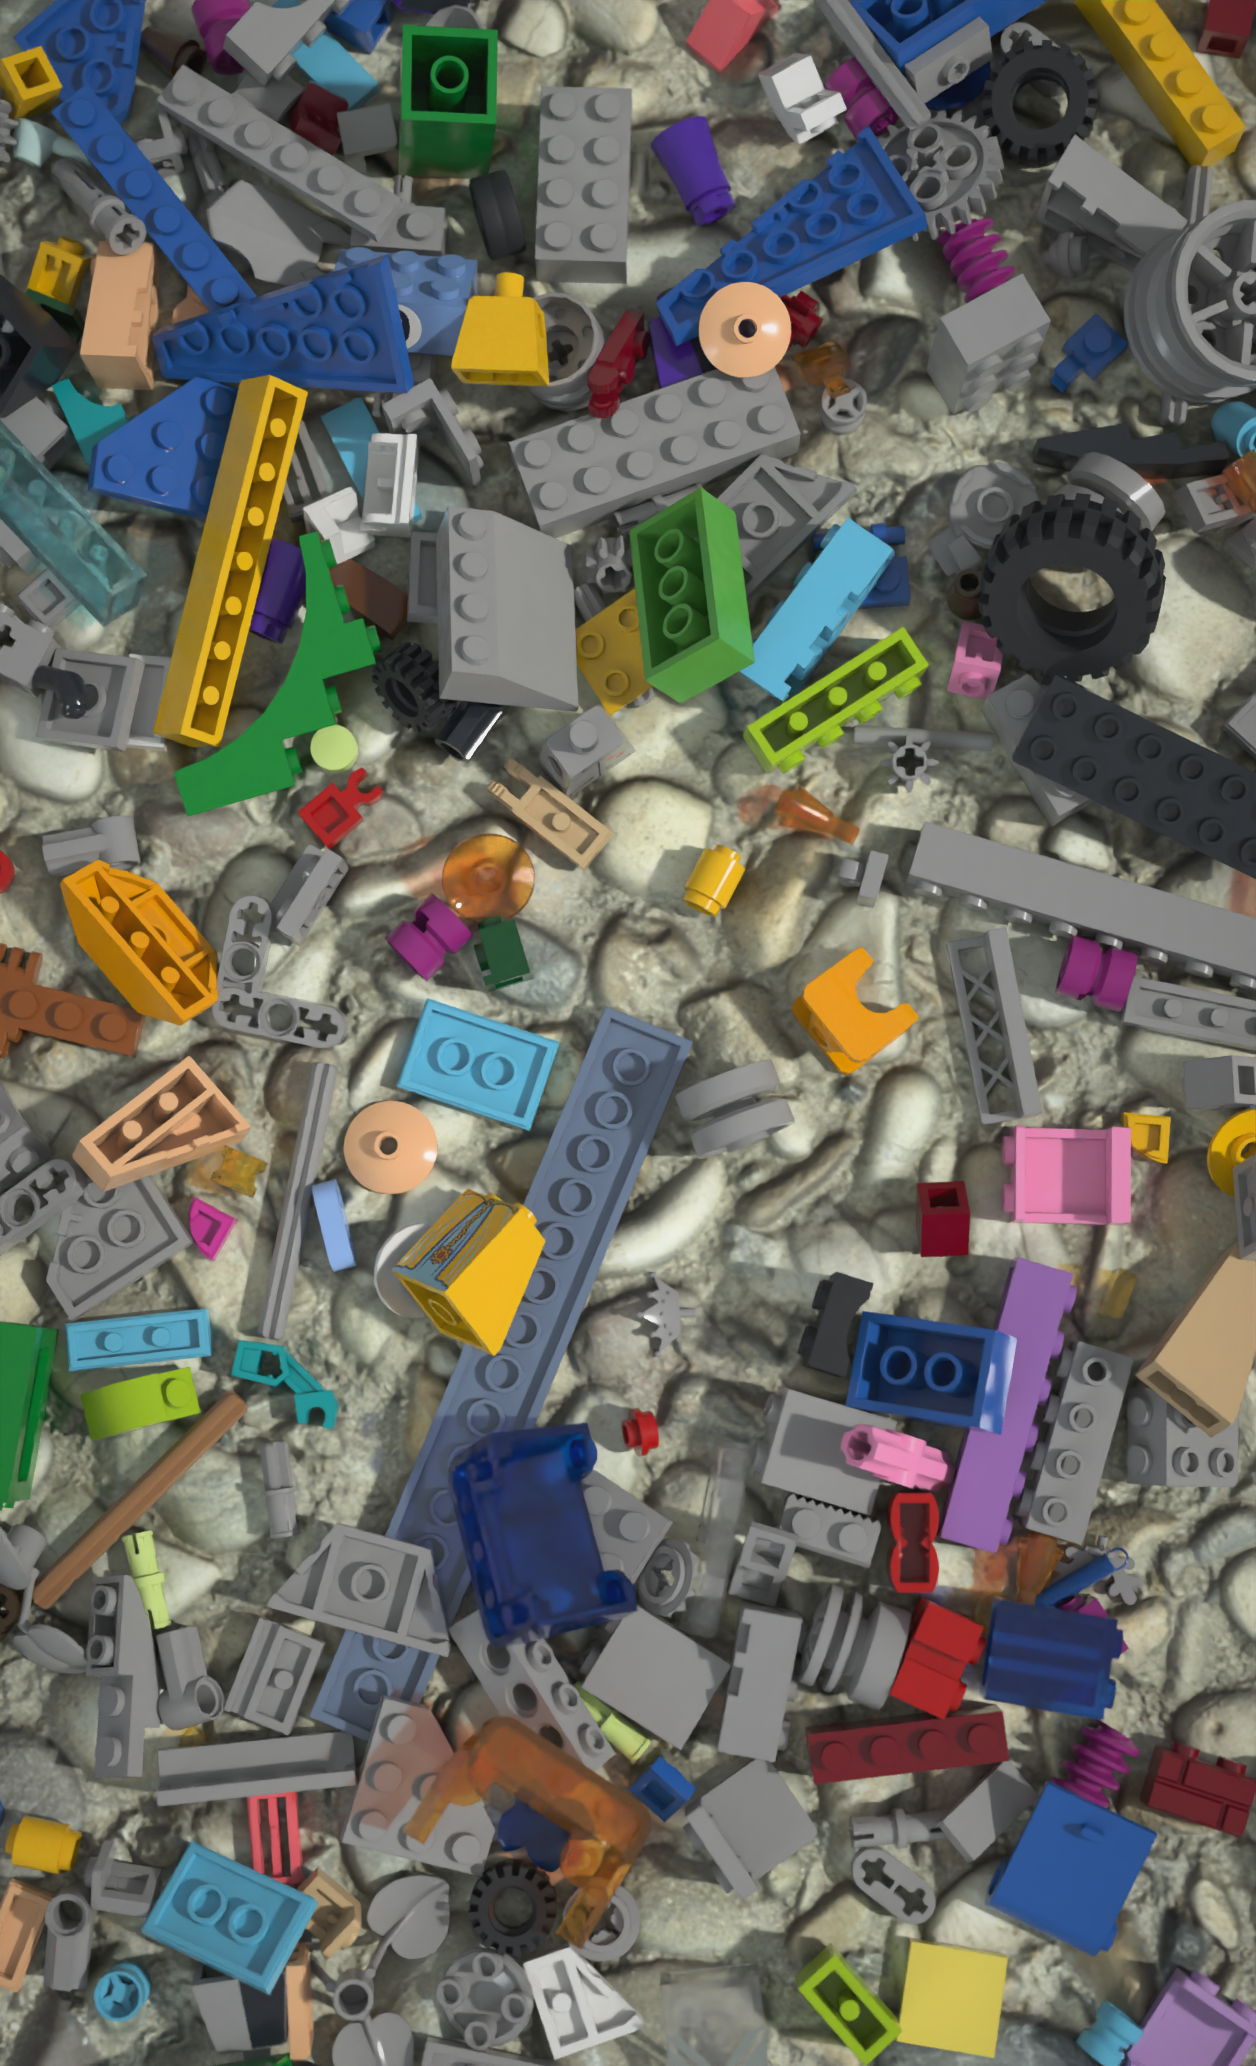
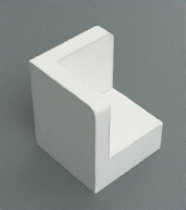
[303,487,376,565]

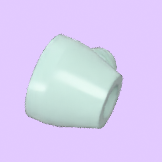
[13,118,94,170]

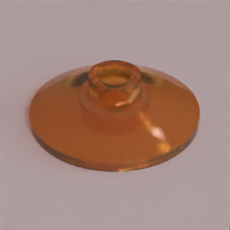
[442,833,535,923]

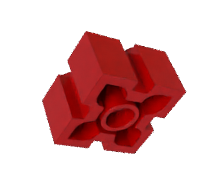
[889,1595,986,1719]

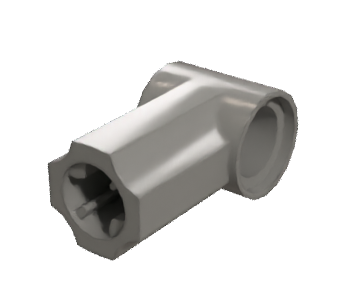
[42,816,140,877]
[155,1626,224,1731]
[43,1882,98,1991]

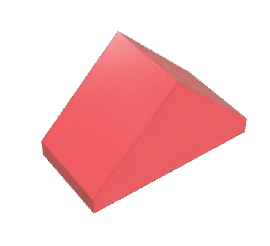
[686,0,778,73]

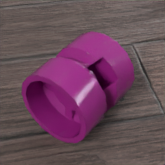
[191,0,251,75]
[824,57,900,142]
[384,893,473,982]
[1055,935,1138,1012]

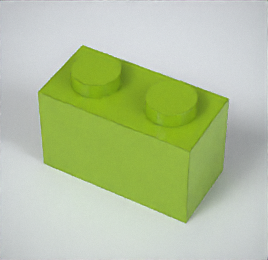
[795,1943,902,2066]

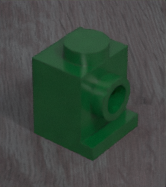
[473,916,532,992]

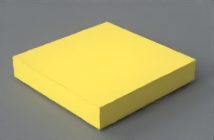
[896,1938,1008,2058]

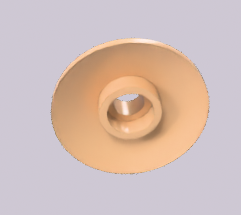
[698,282,791,378]
[344,1101,438,1194]

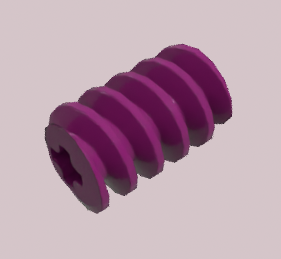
[937,218,1015,304]
[1039,1714,1141,1808]

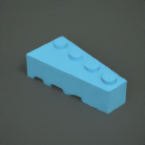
[739,518,895,704]

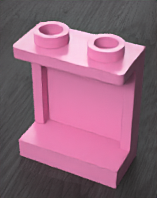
[1001,1125,1131,1226]

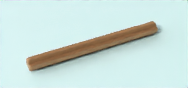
[32,1390,248,1609]

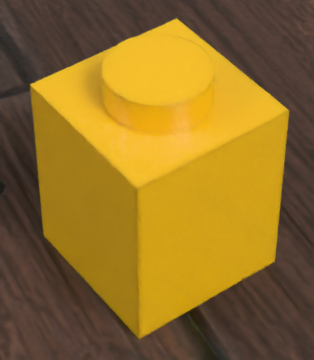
[0,46,63,120]

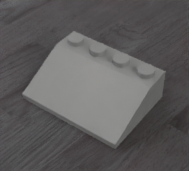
[436,506,579,712]

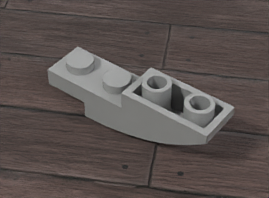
[86,1575,160,1778]

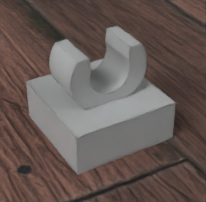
[837,850,889,908]

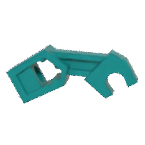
[231,1340,340,1429]

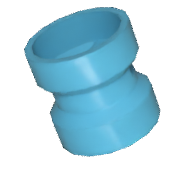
[94,1961,152,2022]
[1076,2000,1145,2066]

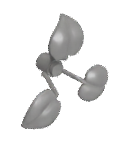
[0,1524,87,1674]
[298,1874,450,2066]

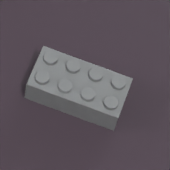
[535,86,633,284]

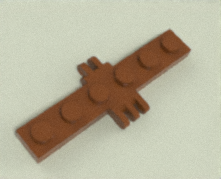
[0,943,146,1059]

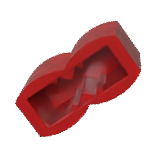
[886,1491,939,1593]

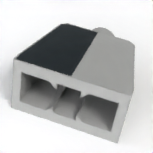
[191,1961,289,2060]

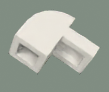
[758,53,847,144]

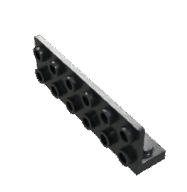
[1012,669,1256,879]

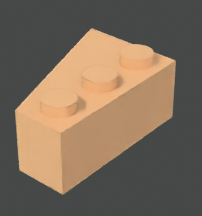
[80,241,162,390]
[72,1055,251,1192]

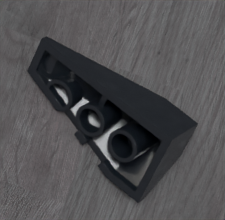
[0,274,79,418]

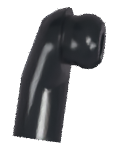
[34,665,88,719]

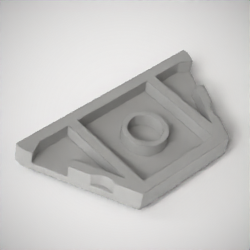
[717,454,857,601]
[267,1523,451,1657]

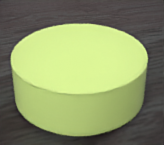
[310,725,358,773]

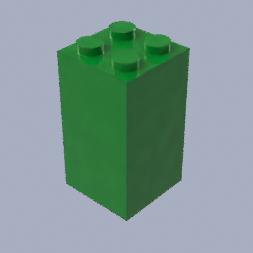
[398,25,498,178]

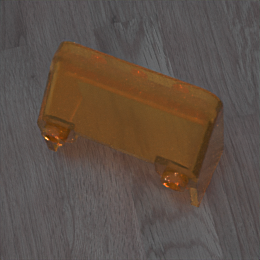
[402,1716,651,1950]

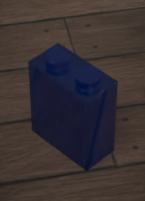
[979,1596,1123,1720]

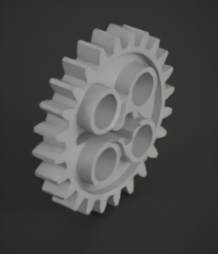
[875,108,1004,241]

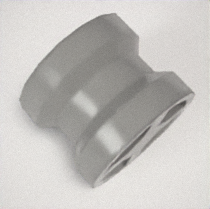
[819,379,867,435]

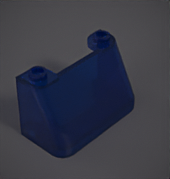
[448,1423,638,1648]

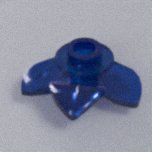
[498,1775,595,1873]

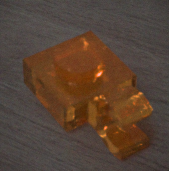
[792,340,852,399]

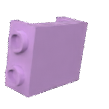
[1122,1967,1256,2066]

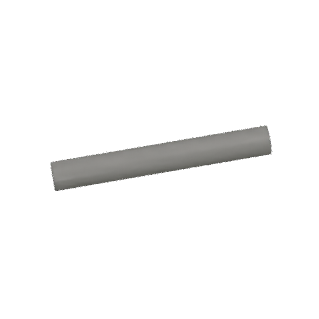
[853,725,994,751]

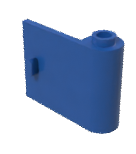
[984,1780,1157,1957]

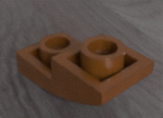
[329,559,408,640]

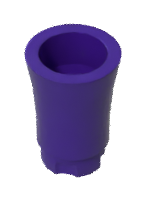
[650,116,736,226]
[248,538,306,645]

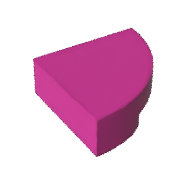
[188,1197,237,1261]

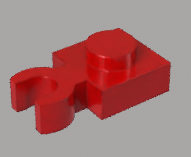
[297,768,384,850]

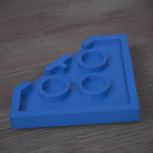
[13,0,146,124]
[87,377,239,520]

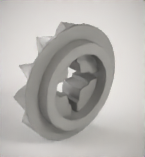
[637,1538,701,1617]
[563,1879,641,1962]

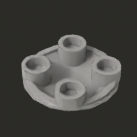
[436,1948,533,2050]

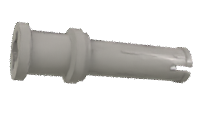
[52,158,146,255]

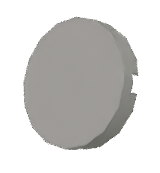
[948,462,1040,554]

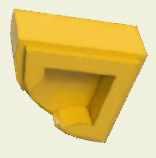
[1121,1112,1171,1165]

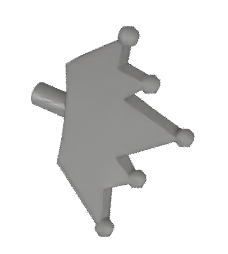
[636,1272,695,1357]

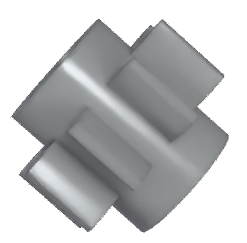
[585,536,634,594]
[879,734,939,793]

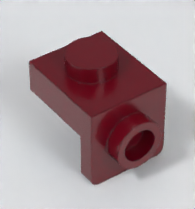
[289,80,349,156]

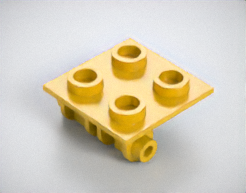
[575,588,654,716]

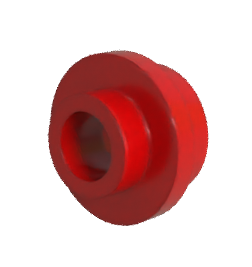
[622,1408,659,1457]

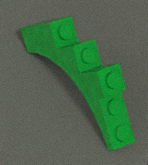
[174,531,383,817]

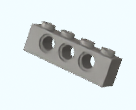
[448,1587,615,1797]

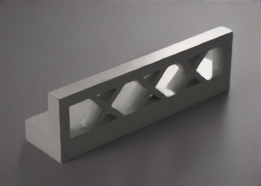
[946,927,1043,1126]
[156,1730,357,1807]

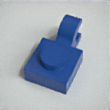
[1049,313,1128,392]

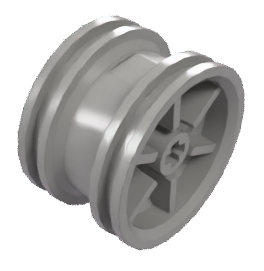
[1124,200,1256,404]

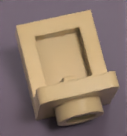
[296,1867,362,1959]

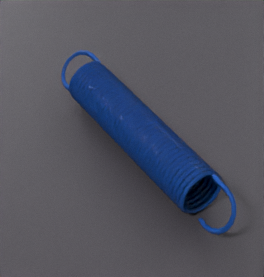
[1018,1548,1129,1619]

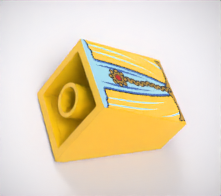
[391,1189,545,1356]

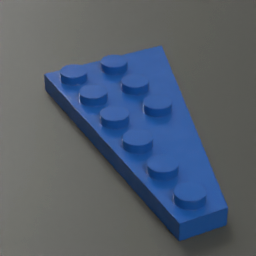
[656,126,928,346]
[152,254,414,393]

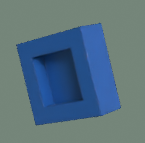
[628,1756,696,1822]

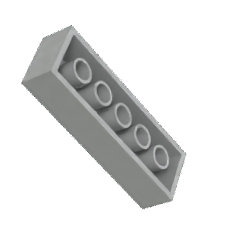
[509,366,801,538]

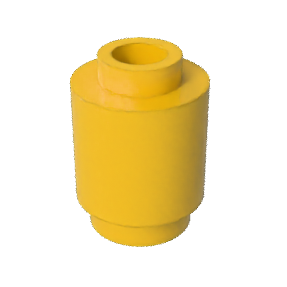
[683,845,745,917]
[5,1815,82,1874]

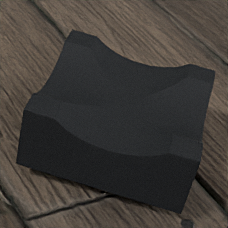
[797,1272,874,1377]

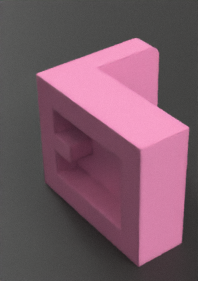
[947,621,1003,700]

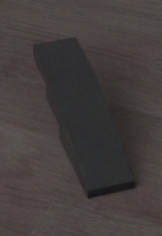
[1031,422,1230,479]

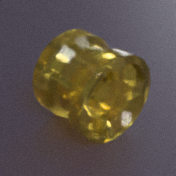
[210,1145,268,1198]

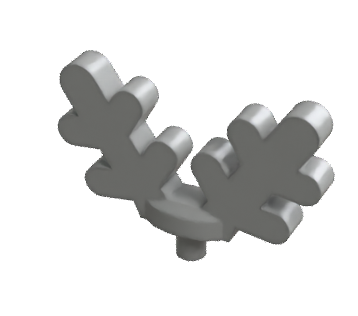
[1050,1535,1141,1605]

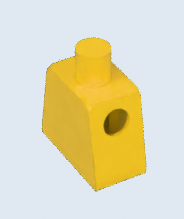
[451,272,549,386]

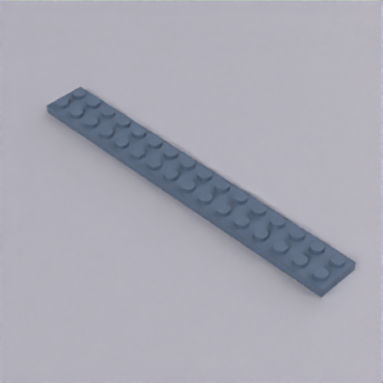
[309,1006,693,1741]

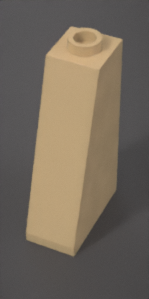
[1135,1240,1256,1438]

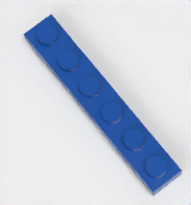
[51,84,257,312]

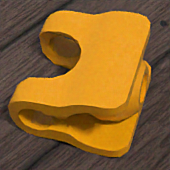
[791,947,919,1075]

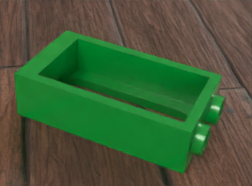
[0,1321,59,1511]

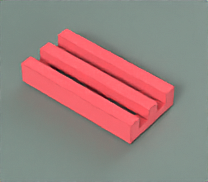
[247,1792,304,1886]

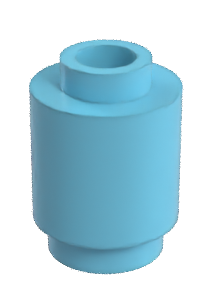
[1211,402,1256,460]

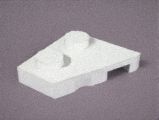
[523,1943,644,2060]

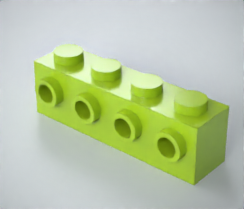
[743,626,929,774]

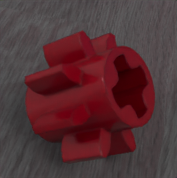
[780,290,823,351]

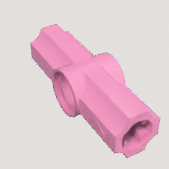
[840,1423,956,1492]

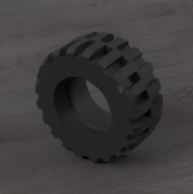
[978,493,1166,682]

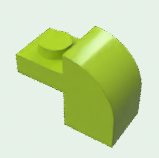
[80,1367,201,1441]

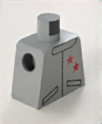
[538,704,636,798]

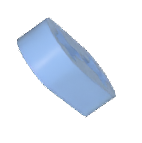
[312,1179,357,1272]

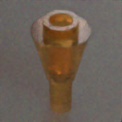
[774,783,860,845]
[1010,1531,1064,1624]

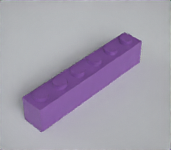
[936,1257,1077,1554]

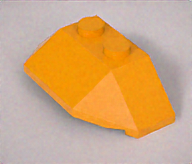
[60,860,218,1026]

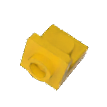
[26,236,95,307]

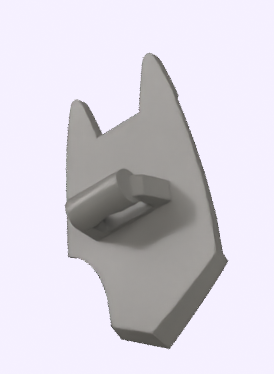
[206,180,351,286]

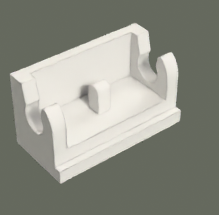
[361,433,420,538]

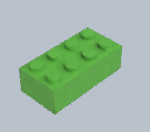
[629,487,755,703]

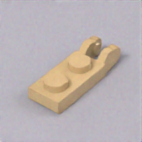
[485,758,613,871]

